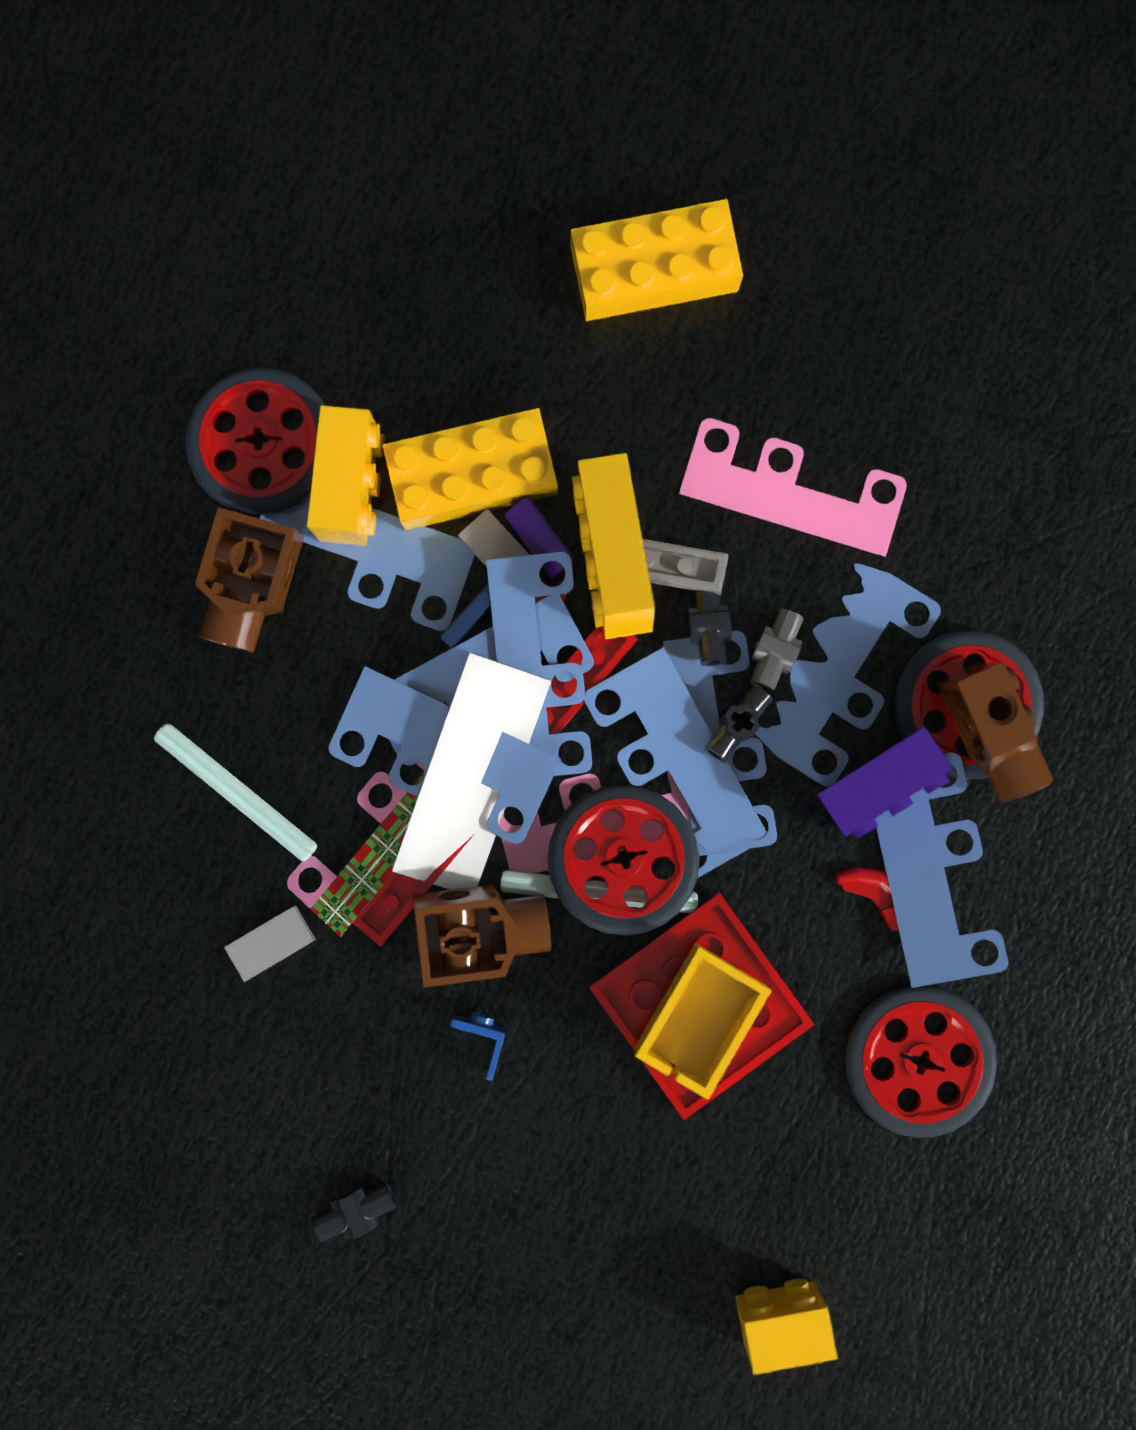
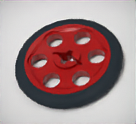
[185,367,325,515]
[894,630,1044,780]
[547,784,700,936]
[845,985,997,1138]

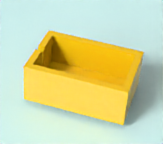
[307,405,385,546]
[633,943,772,1100]

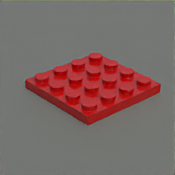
[589,892,815,1120]

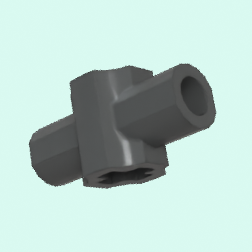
[750,609,803,692]

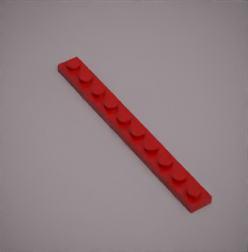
[352,627,638,946]

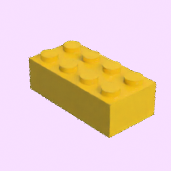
[571,199,743,321]
[383,408,558,530]
[572,453,654,640]

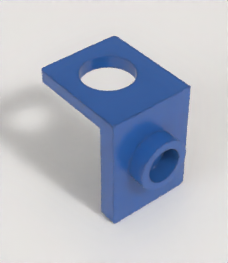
[450,1012,507,1081]

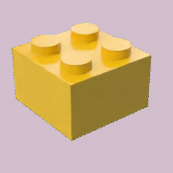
[735,1279,837,1374]

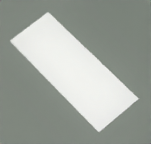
[392,653,551,890]

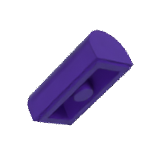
[505,497,577,581]

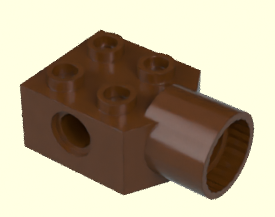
[195,507,304,653]
[937,662,1053,802]
[413,885,551,988]

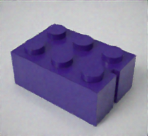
[818,727,953,838]

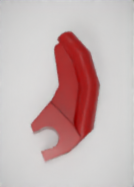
[836,866,898,931]

